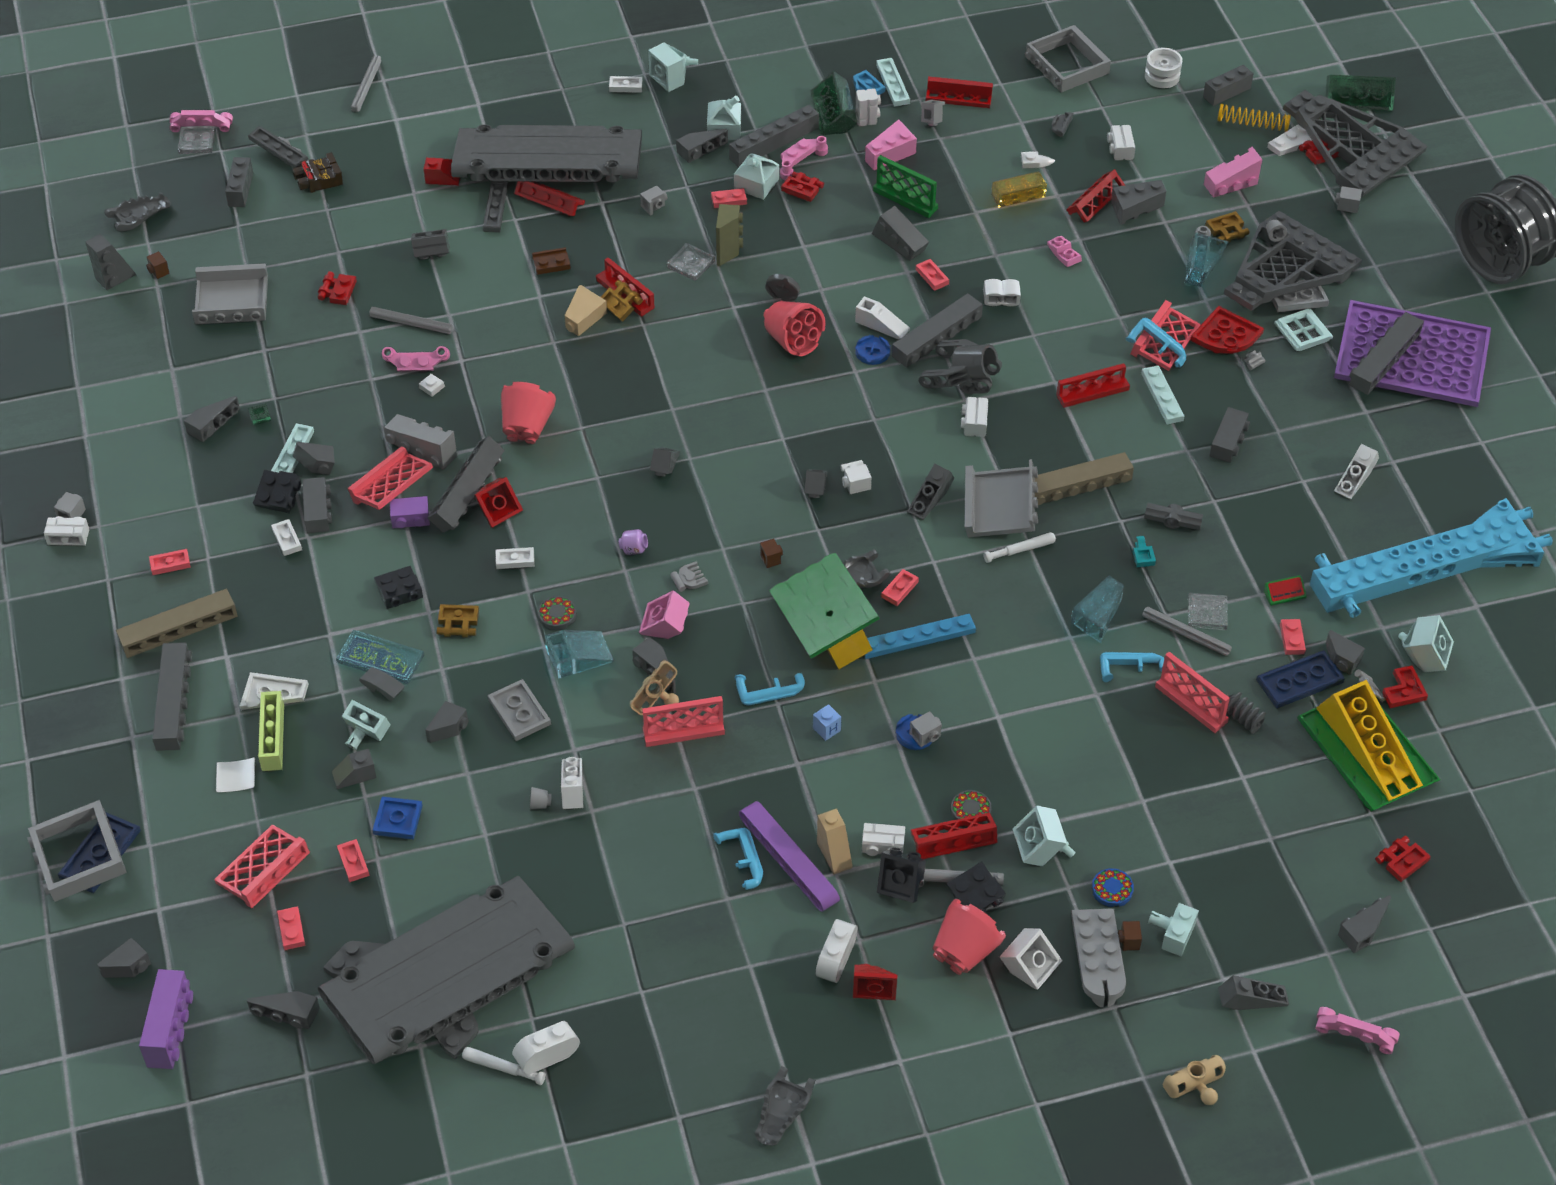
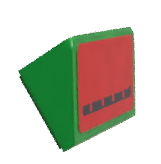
[1264,575,1307,606]

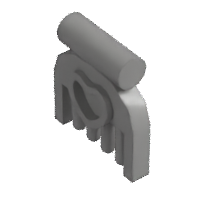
[670,561,708,592]
[1354,669,1386,702]

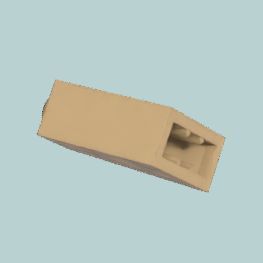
[565,285,607,336]
[817,808,852,875]

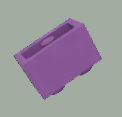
[390,496,430,528]

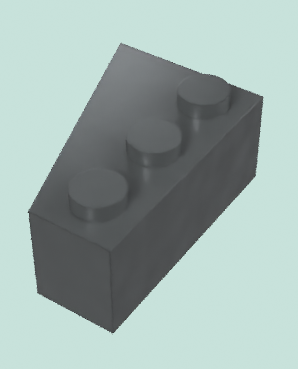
[1111,180,1166,225]
[872,206,929,261]
[85,234,137,290]

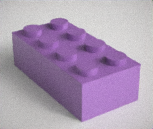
[139,969,193,1069]

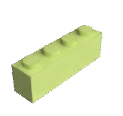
[258,691,284,771]

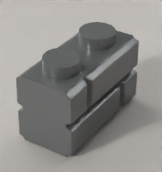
[411,229,450,259]

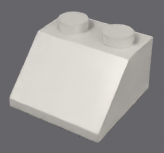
[1000,928,1062,990]

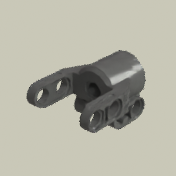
[918,339,1002,394]

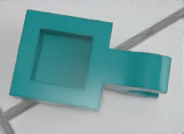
[1133,536,1156,567]

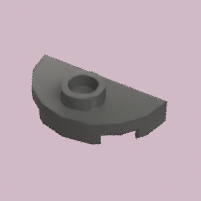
[1051,112,1074,138]

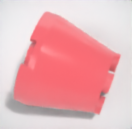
[763,301,825,356]
[501,382,556,444]
[933,899,1006,975]

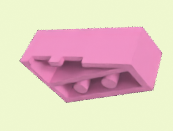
[865,120,917,170]
[1204,147,1262,198]

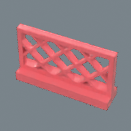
[1130,300,1201,371]
[348,446,433,510]
[1155,652,1230,733]
[642,696,725,747]
[214,824,310,909]

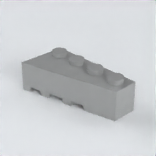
[384,414,457,470]

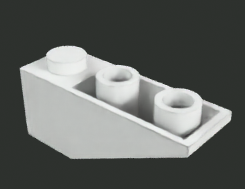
[855,296,910,340]
[1334,444,1379,500]
[561,757,583,809]

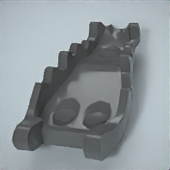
[104,192,171,231]
[843,550,891,588]
[755,1066,816,1146]

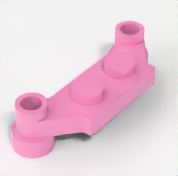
[170,110,233,132]
[780,136,828,180]
[382,346,450,372]
[1315,1007,1400,1054]

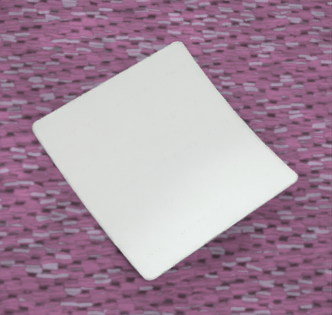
[216,757,255,792]

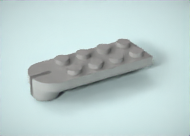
[1071,909,1126,1007]

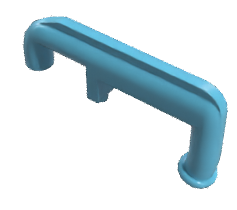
[1126,318,1186,368]
[1100,652,1164,682]
[734,673,805,705]
[713,828,763,890]

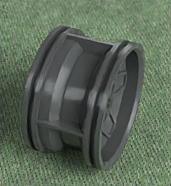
[1455,174,1556,284]

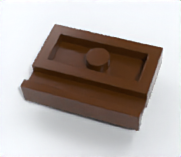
[532,247,571,275]

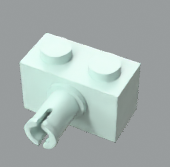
[342,700,391,750]
[1148,903,1199,957]

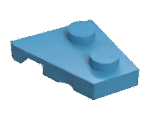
[853,70,886,95]

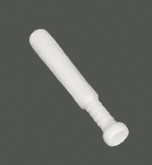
[984,532,1056,563]
[462,1047,546,1085]

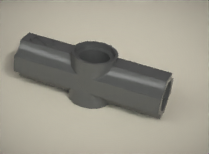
[1144,503,1203,530]

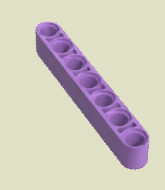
[739,801,840,912]

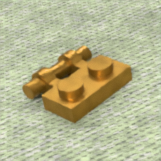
[1205,211,1250,244]
[601,280,643,322]
[437,604,479,637]

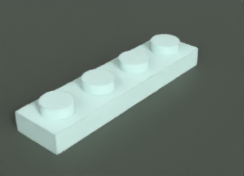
[876,58,910,107]
[1141,365,1184,424]
[271,423,314,473]

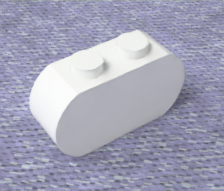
[816,919,858,983]
[512,1021,580,1074]

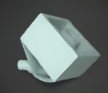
[648,43,698,92]
[707,96,741,140]
[734,153,779,200]
[1398,615,1454,672]
[1013,806,1076,866]

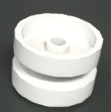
[1145,48,1182,88]

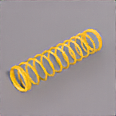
[1217,104,1291,132]

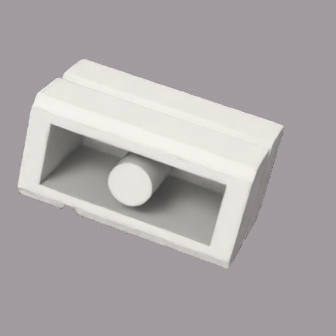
[855,89,881,126]
[1107,125,1135,160]
[961,397,988,437]
[44,516,89,546]
[862,823,905,856]

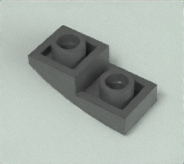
[359,667,405,701]

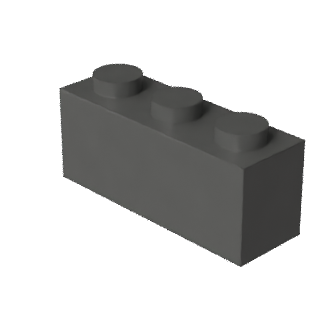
[1203,65,1254,106]
[225,157,253,207]
[1209,407,1250,463]
[302,477,332,533]

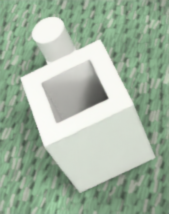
[840,460,872,494]

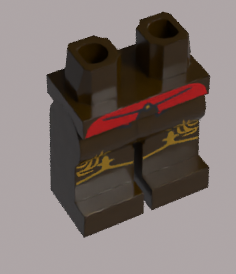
[293,152,343,193]

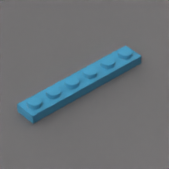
[864,614,976,659]

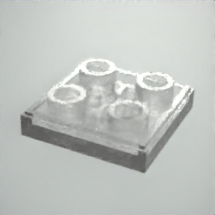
[1188,593,1228,630]

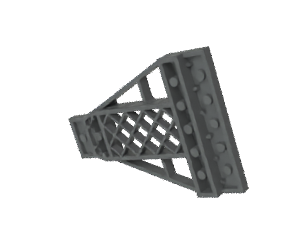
[1283,90,1428,197]
[1223,211,1362,311]

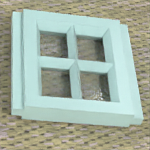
[1274,309,1333,351]

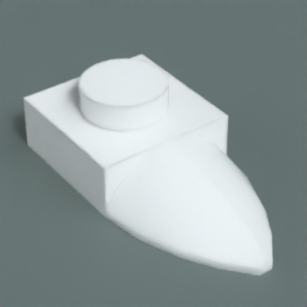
[1021,152,1055,168]

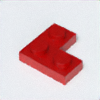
[1382,665,1428,708]

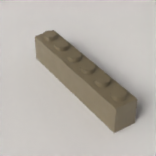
[1035,452,1134,505]
[116,589,238,658]

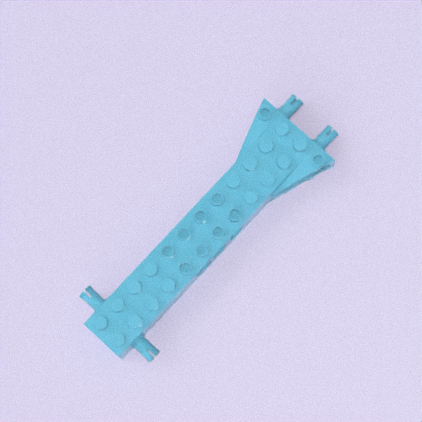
[1310,498,1553,618]

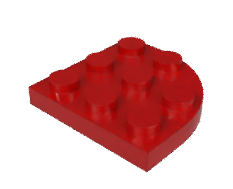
[1190,306,1264,353]

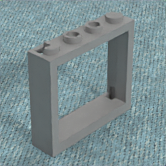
[1025,25,1111,93]
[27,800,127,902]

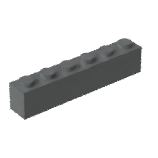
[729,105,819,167]
[892,293,983,368]
[1349,312,1424,395]
[427,436,505,533]
[153,642,192,751]

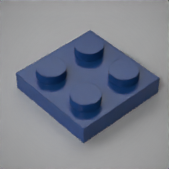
[372,796,423,840]

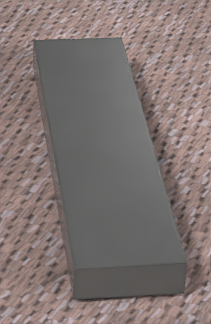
[248,126,308,168]
[483,181,508,232]

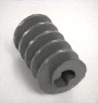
[1227,692,1266,734]

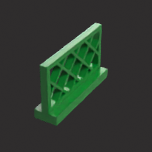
[873,155,938,218]

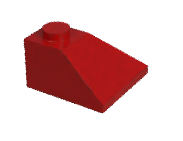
[423,157,460,186]
[474,477,523,528]
[853,964,897,1000]

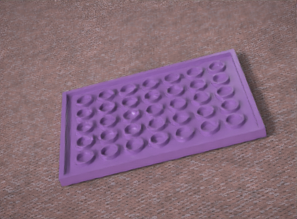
[1334,300,1491,407]

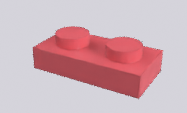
[711,188,747,208]
[916,259,949,291]
[149,549,191,575]
[881,569,919,606]
[1280,619,1306,655]
[337,839,370,882]
[277,906,305,950]

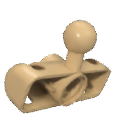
[630,660,679,715]
[1163,1055,1226,1105]

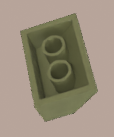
[716,204,743,266]

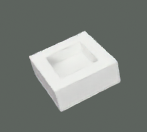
[419,374,445,397]

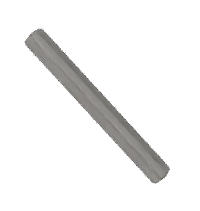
[351,55,381,112]
[369,307,453,334]
[1142,607,1232,656]

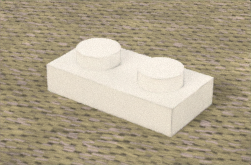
[609,76,643,93]
[271,519,302,556]
[496,547,535,569]

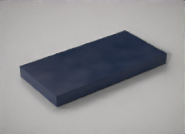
[1256,650,1345,709]
[58,812,141,893]

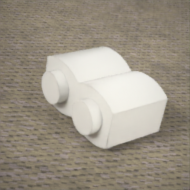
[983,279,1021,306]

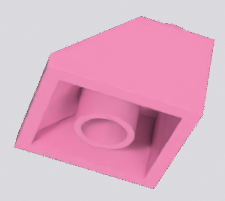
[639,590,690,639]

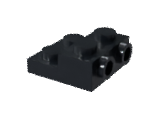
[253,470,301,514]
[374,566,423,609]
[877,847,926,903]
[947,861,1006,913]

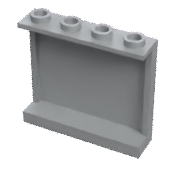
[192,263,268,324]
[965,459,1038,538]

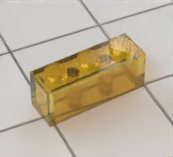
[991,171,1047,208]

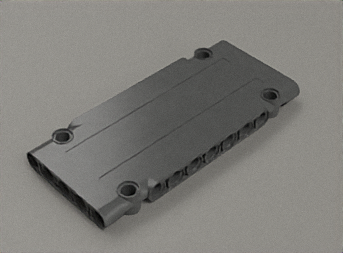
[451,125,642,182]
[318,876,575,1065]

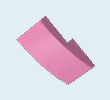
[1047,236,1082,267]

